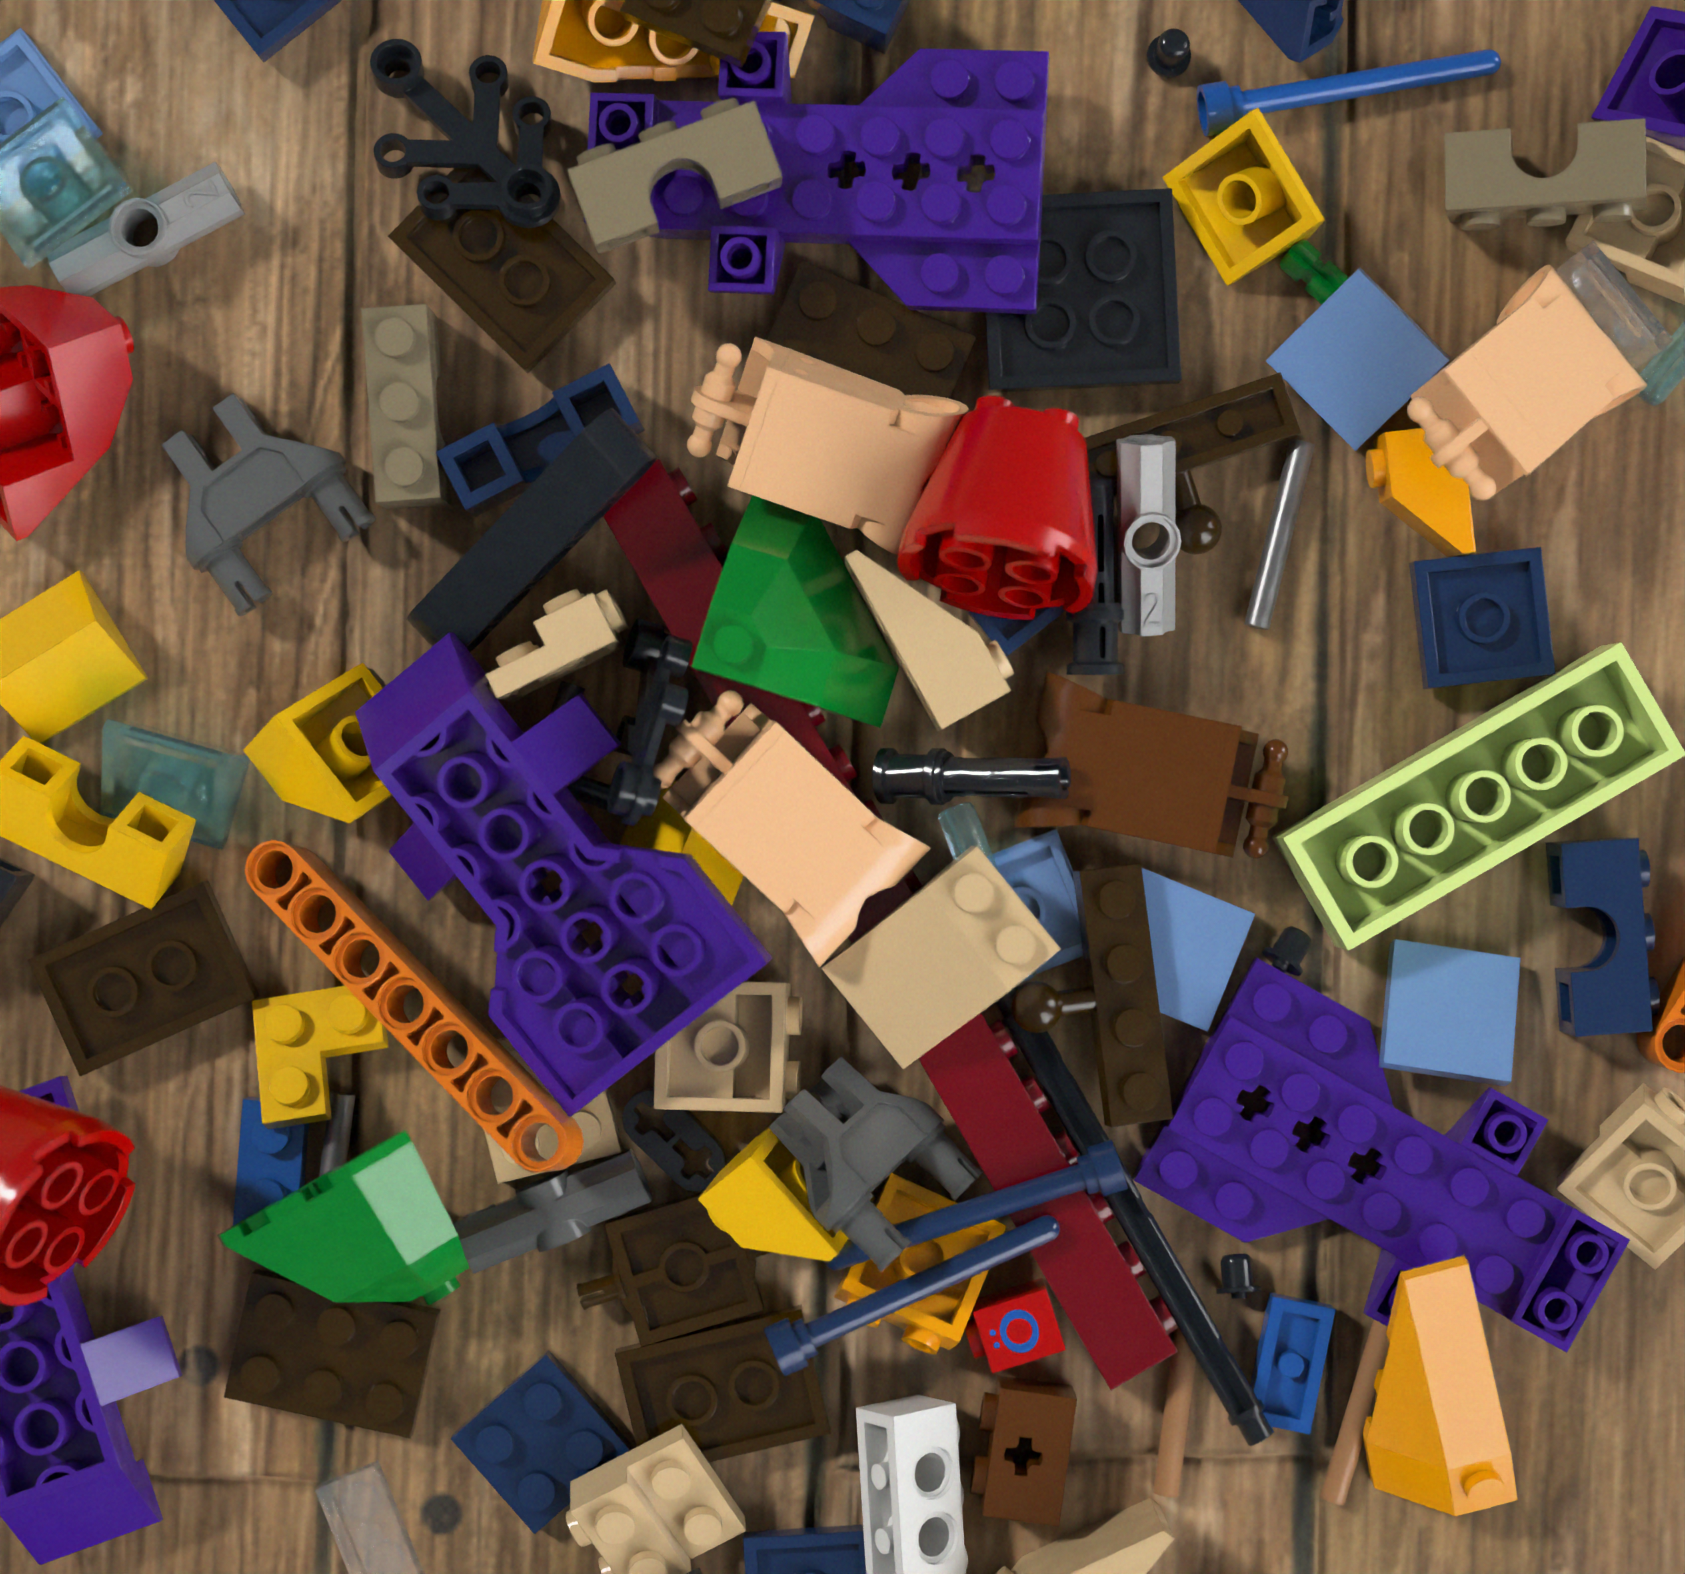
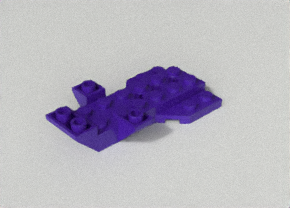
[584,31,1050,314]
[355,632,772,1117]
[1132,957,1630,1353]
[0,1076,183,1565]

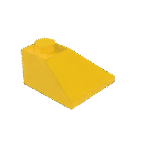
[243,662,392,824]
[698,1112,875,1261]

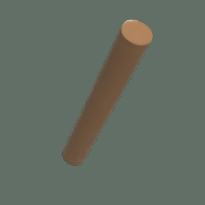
[1320,1319,1390,1505]
[1153,1323,1197,1498]

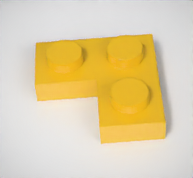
[252,986,389,1130]

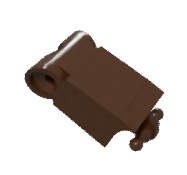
[1013,671,1289,859]

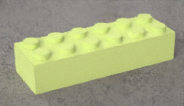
[1272,642,1685,951]

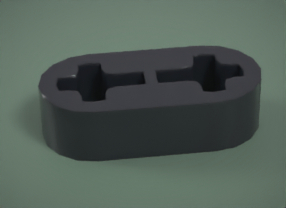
[622,1086,727,1192]

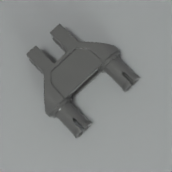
[161,393,376,616]
[769,1057,984,1272]

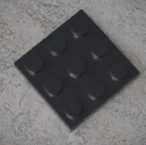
[985,188,1182,393]

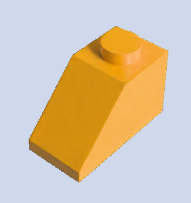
[1366,428,1476,557]

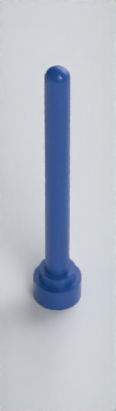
[1197,49,1501,136]

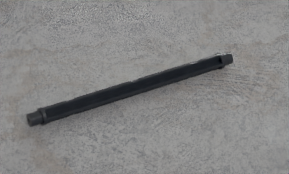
[995,985,1274,1446]

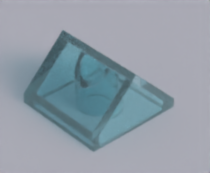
[0,96,132,269]
[101,719,250,850]

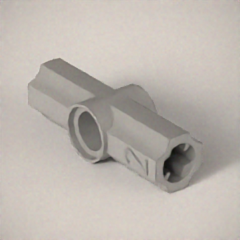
[45,162,245,297]
[1114,434,1181,636]

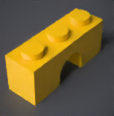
[0,735,196,910]

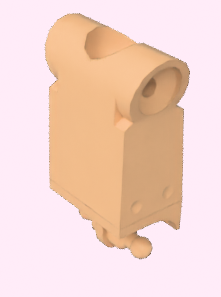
[1407,265,1647,500]
[687,337,969,555]
[653,691,931,967]

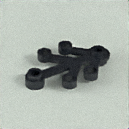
[370,39,561,228]
[607,618,692,826]

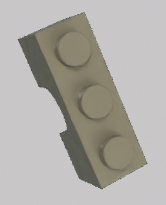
[567,98,782,255]
[1444,118,1647,231]
[361,304,451,510]

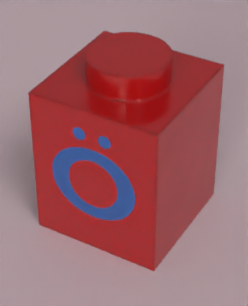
[965,1278,1066,1374]

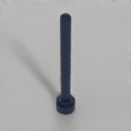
[824,1139,1128,1270]
[764,1215,1060,1376]

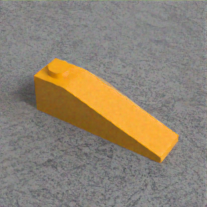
[532,0,814,83]
[1362,1256,1518,1516]

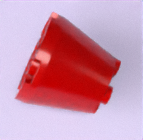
[897,395,1097,620]
[0,1085,136,1306]

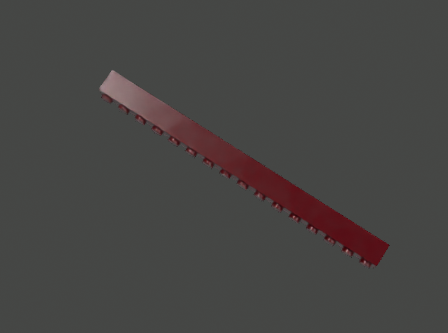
[603,459,1179,1390]

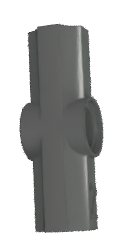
[453,1149,653,1274]

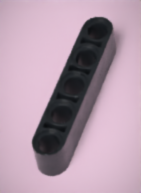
[407,408,658,652]

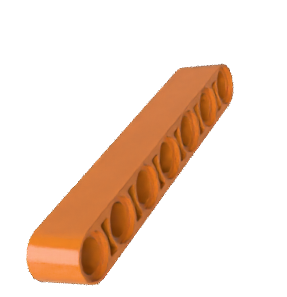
[245,840,584,1172]

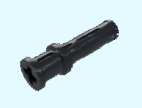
[1066,480,1124,675]
[872,748,1071,805]

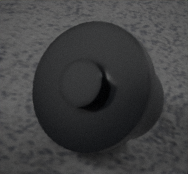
[1147,28,1191,78]
[1262,926,1312,976]
[1216,1253,1261,1299]

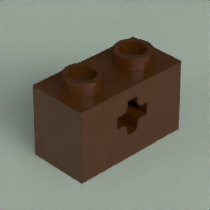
[970,1375,1077,1527]

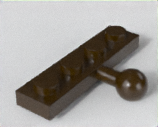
[1085,372,1301,555]
[1011,863,1173,1128]

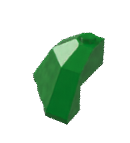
[692,495,899,728]
[217,1130,469,1305]

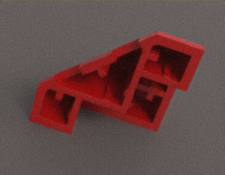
[0,285,134,541]

